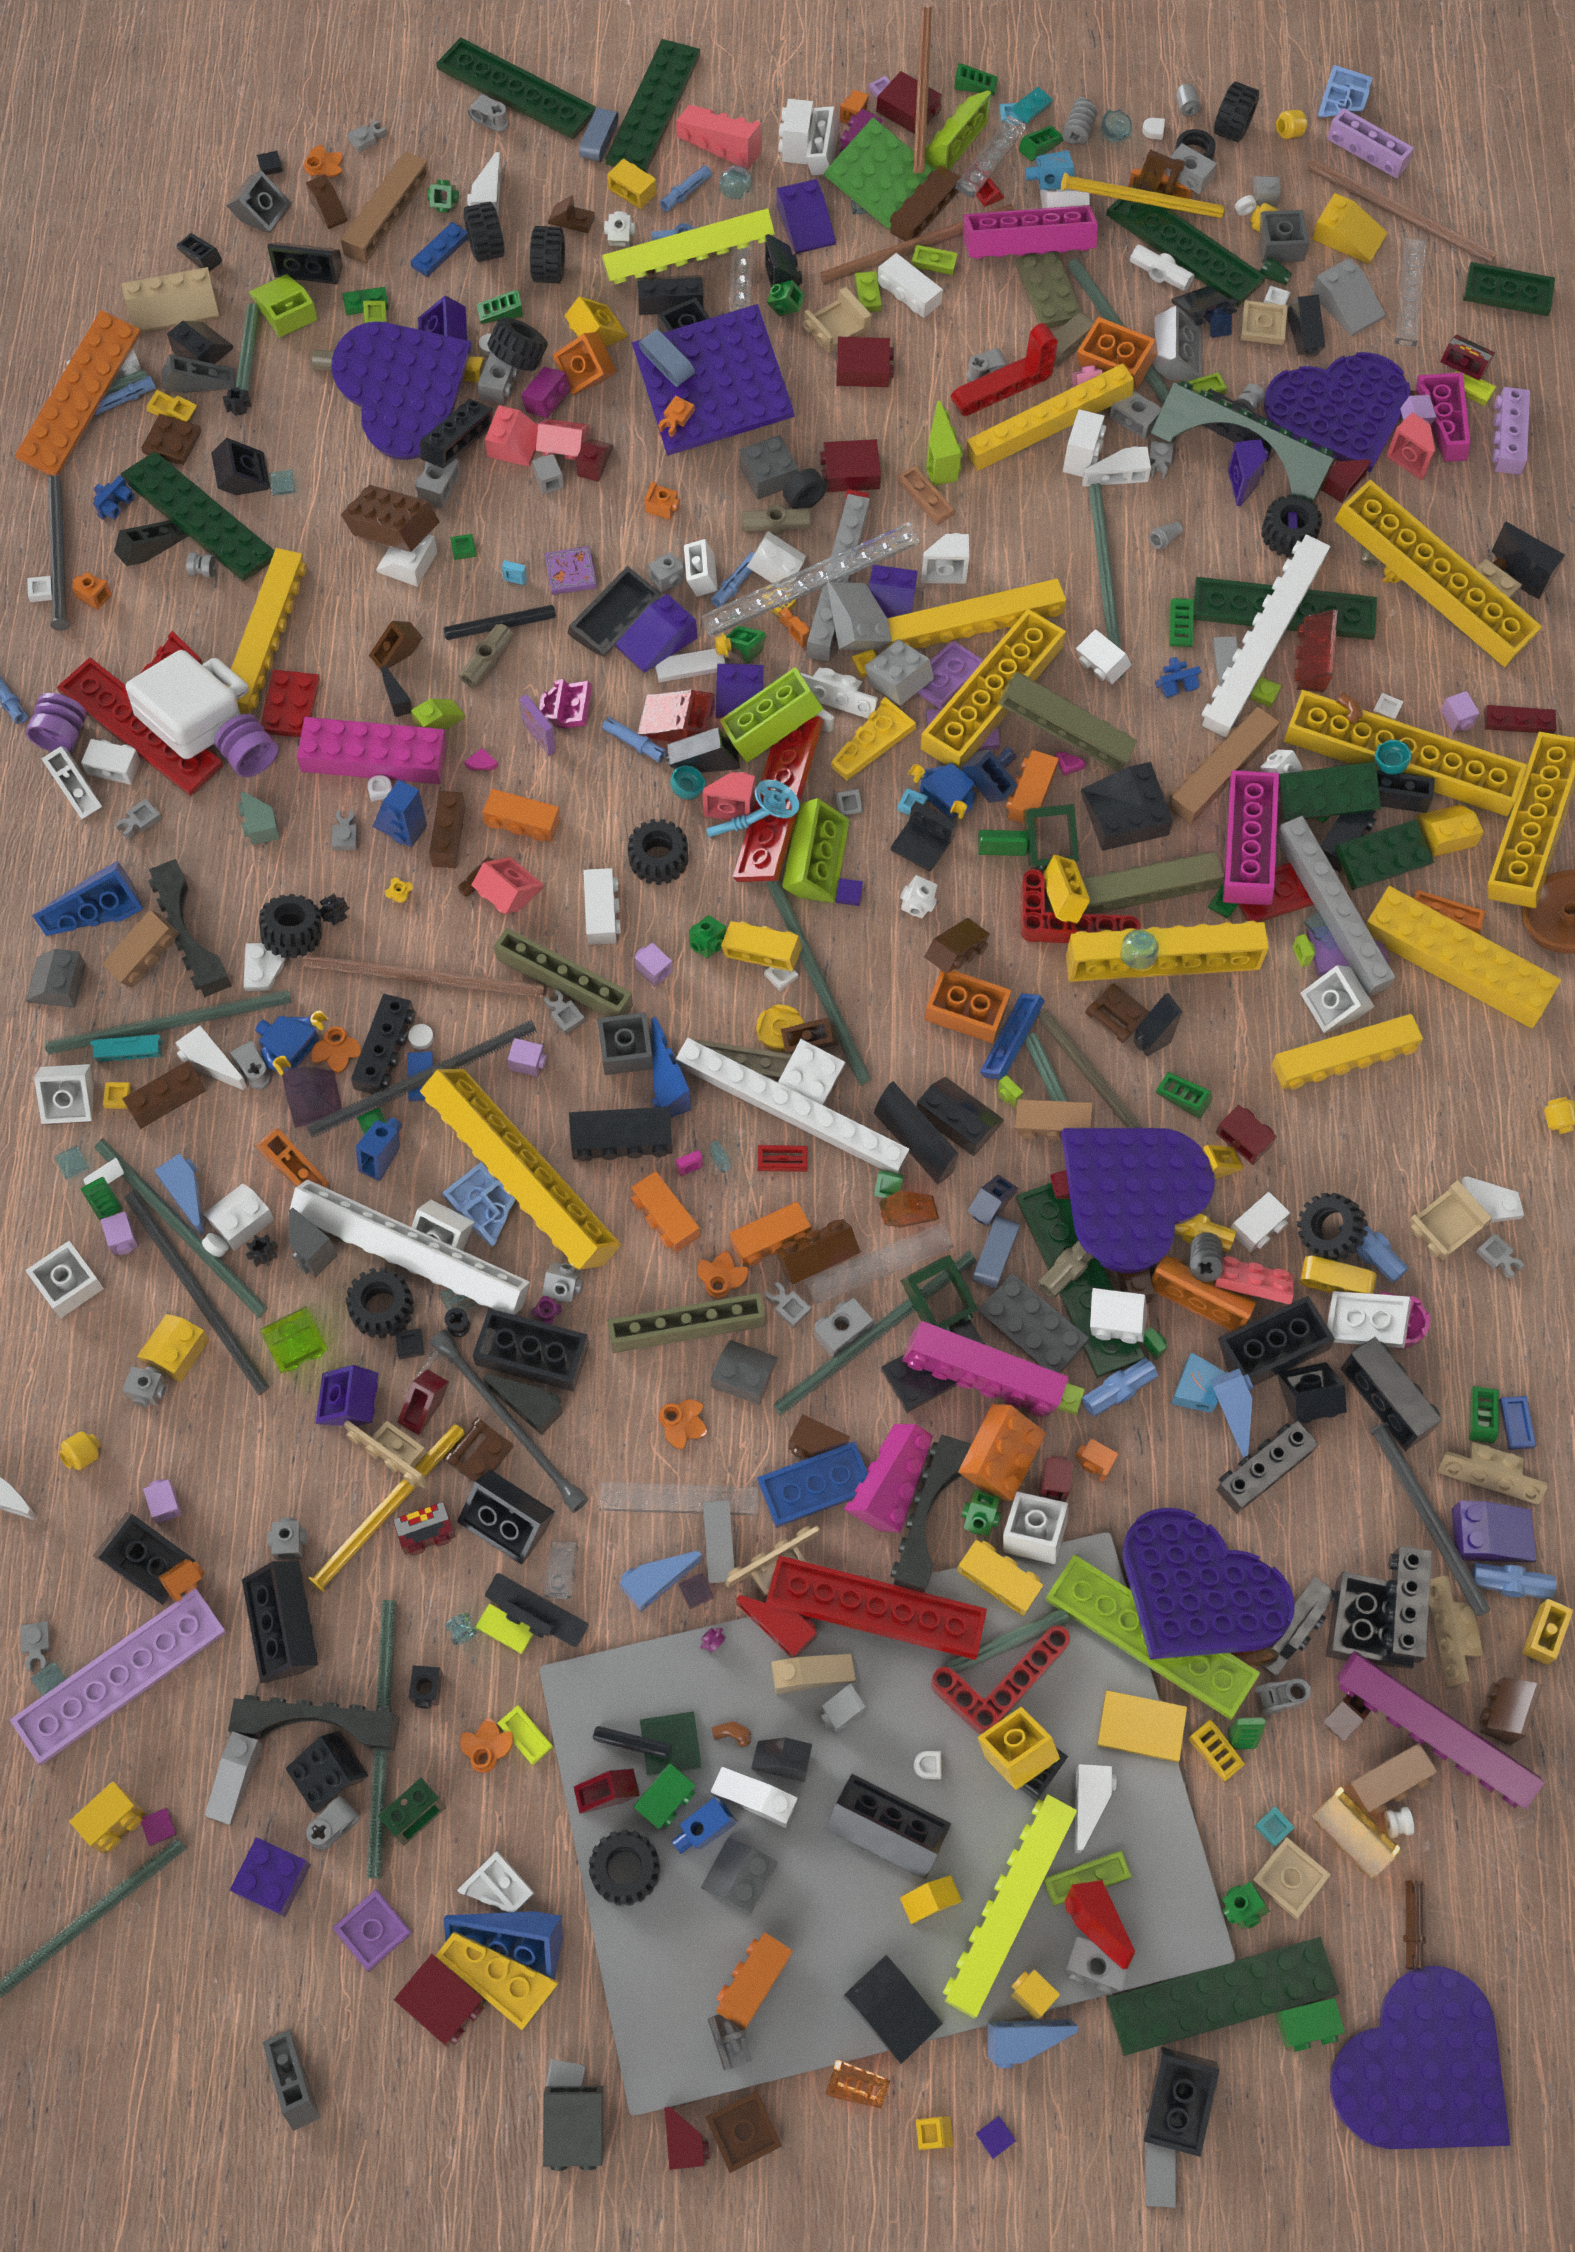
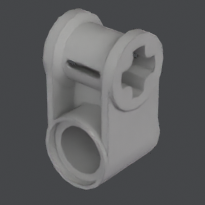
[468,94,509,132]
[966,348,1009,382]
[229,1040,271,1089]
[1255,1679,1311,1715]
[306,1796,360,1850]

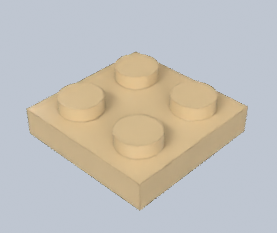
[1240,300,1288,345]
[1251,1837,1331,1919]

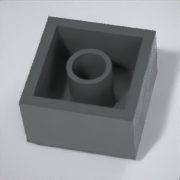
[740,435,799,499]
[597,1012,653,1075]

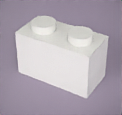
[684,539,718,597]
[1076,629,1132,684]
[81,739,141,785]
[1231,1192,1290,1253]

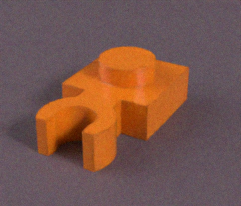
[658,395,695,437]
[778,607,810,648]

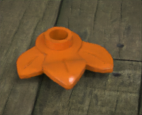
[304,145,343,177]
[312,1026,361,1073]
[697,1251,748,1299]
[659,1399,707,1450]
[460,1718,514,1773]

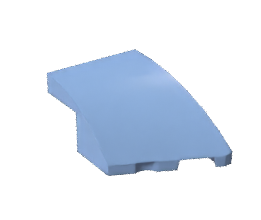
[1317,65,1373,118]
[442,1162,515,1247]

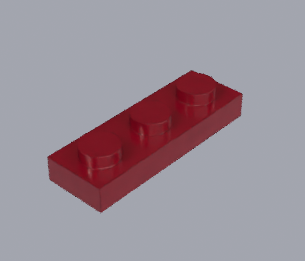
[1484,705,1557,734]

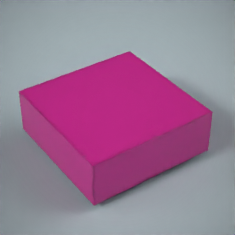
[676,1150,703,1176]

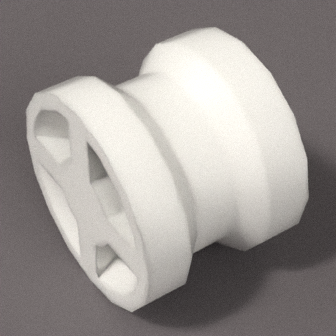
[1383,1807,1414,1838]

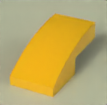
[146,390,197,422]

